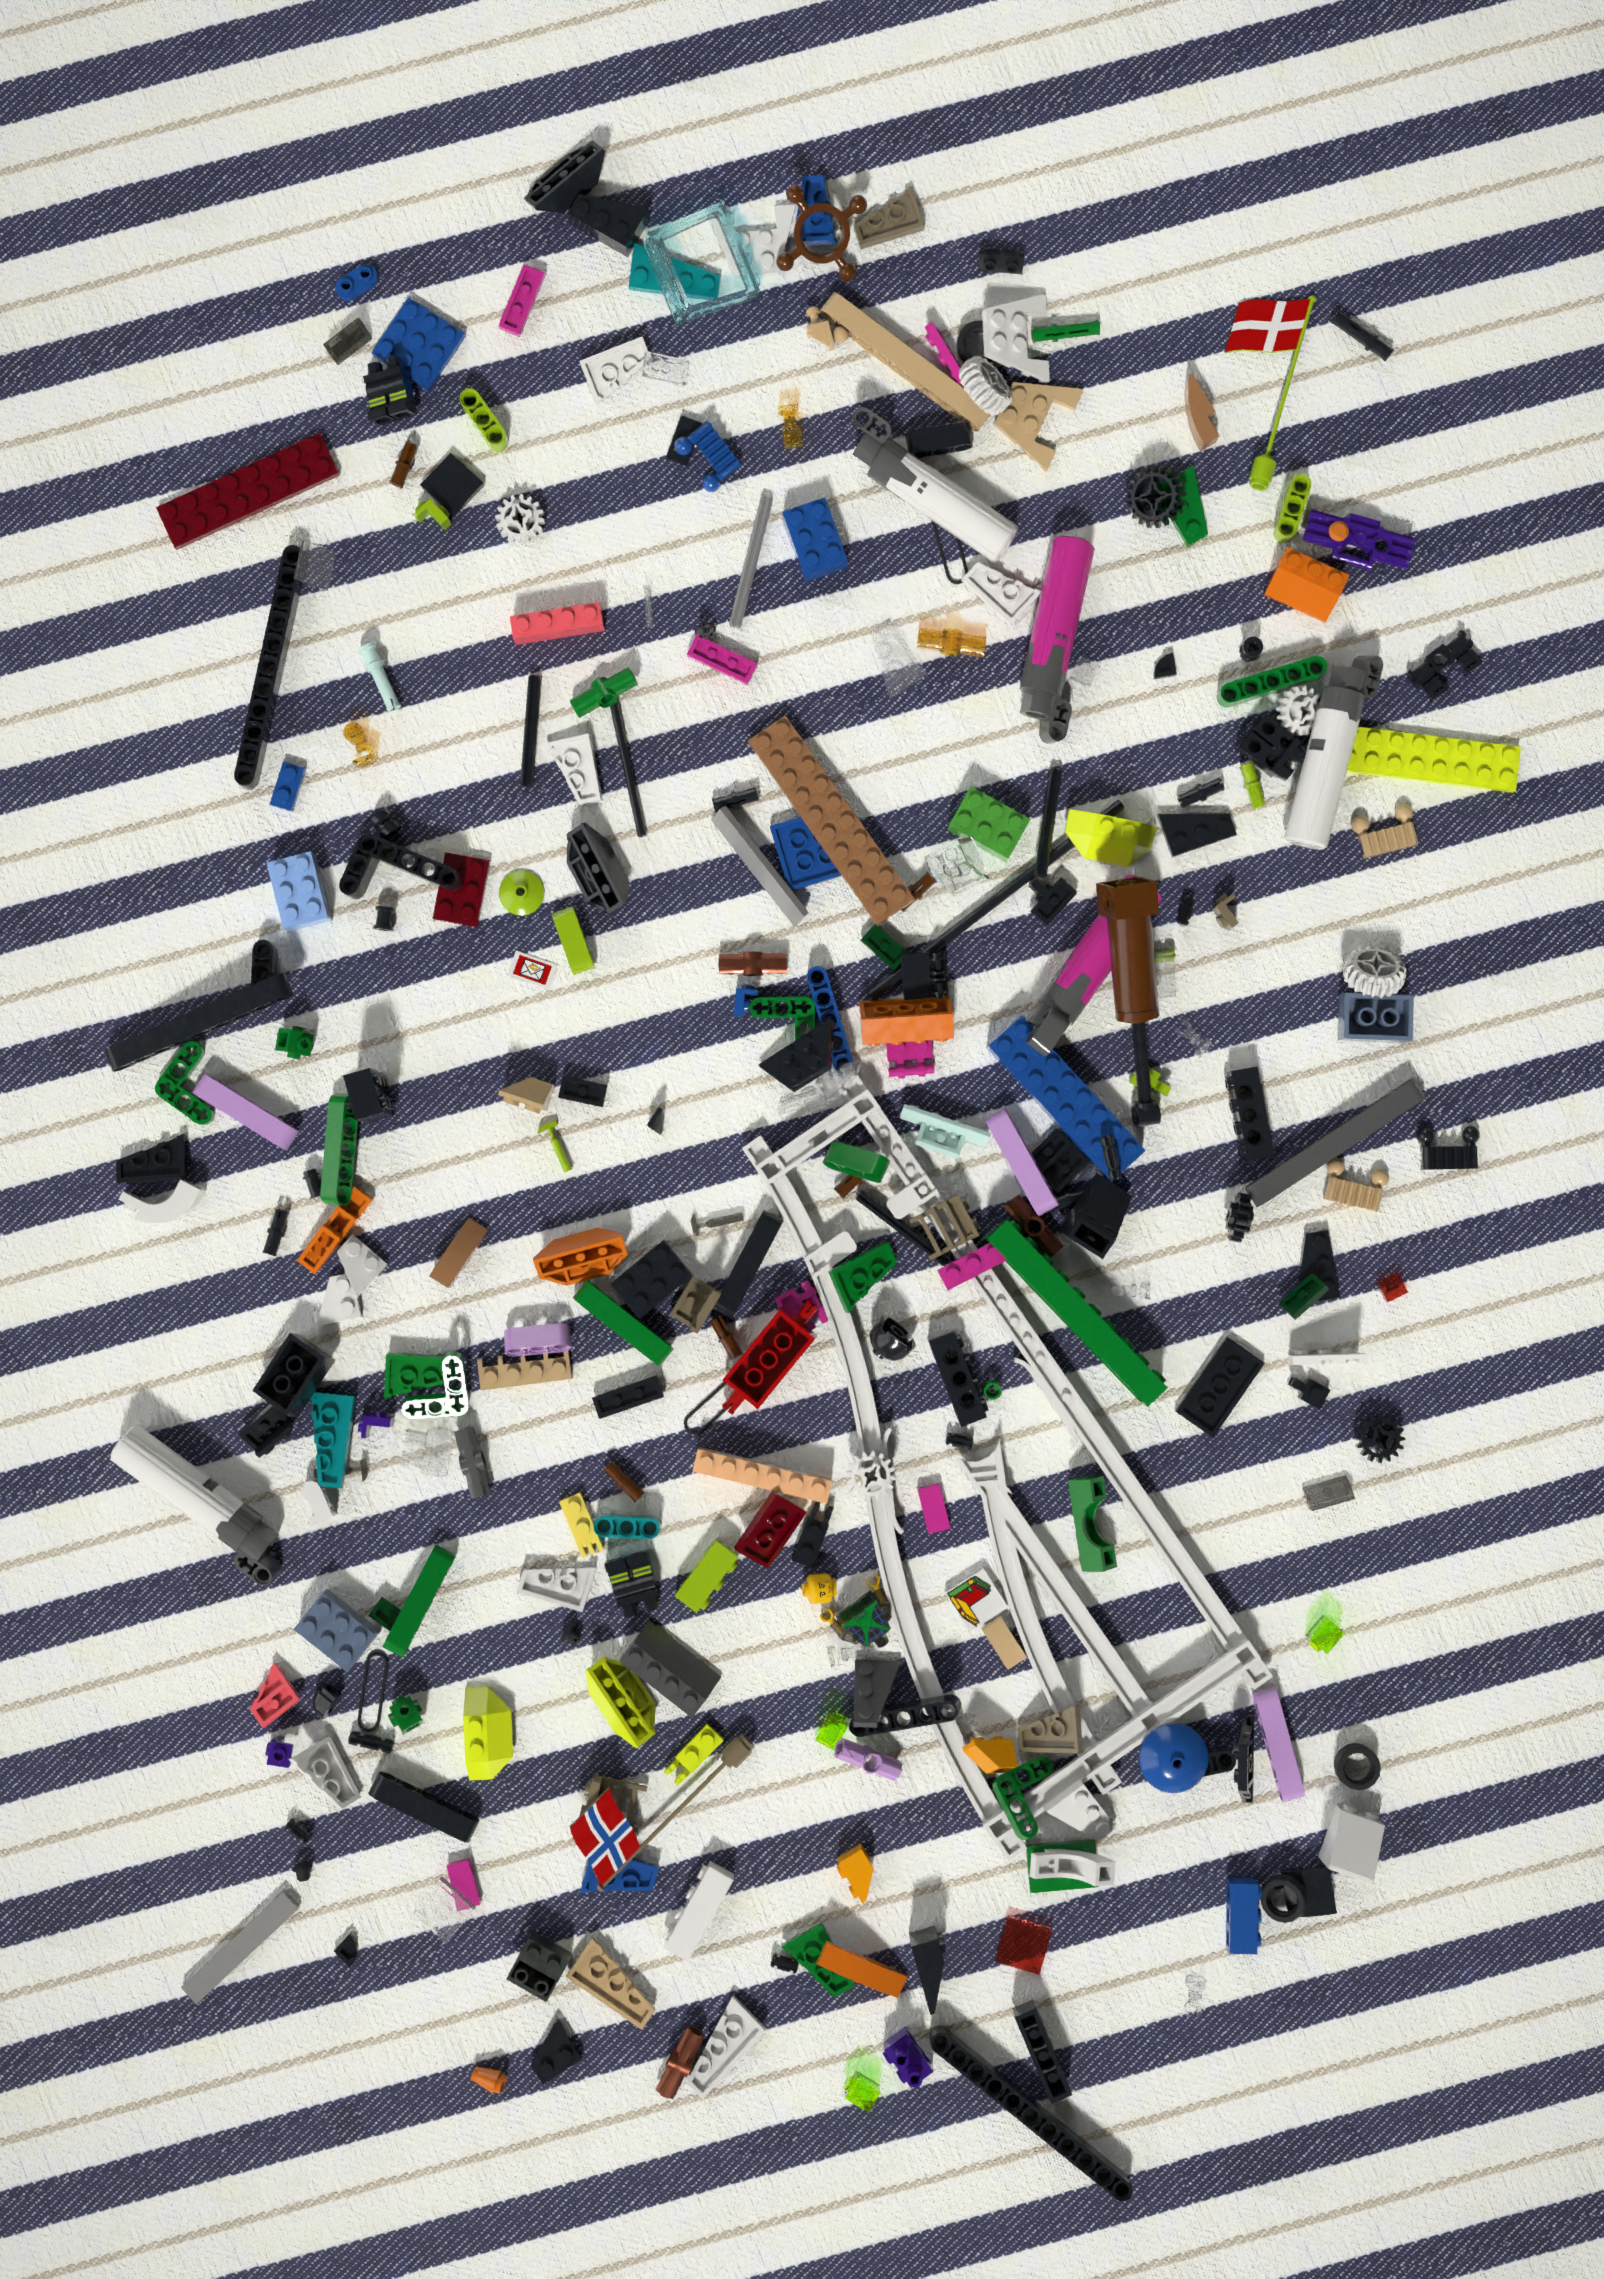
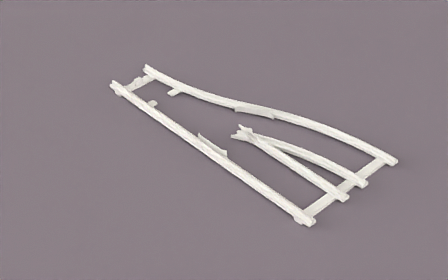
[742,1071,1273,1861]

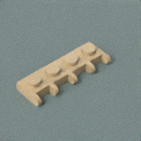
[477,1350,572,1391]

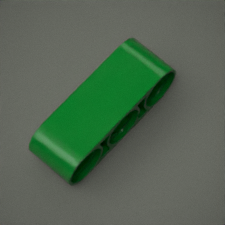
[823,1141,890,1183]

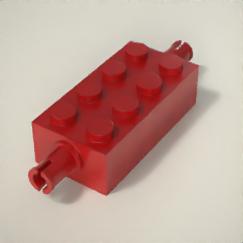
[722,1300,819,1414]

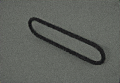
[931,520,968,584]
[684,1382,733,1435]
[357,1652,388,1732]

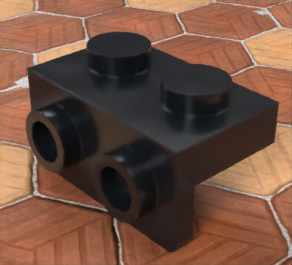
[238,1404,293,1458]

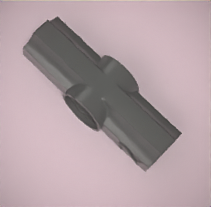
[454,1426,491,1499]

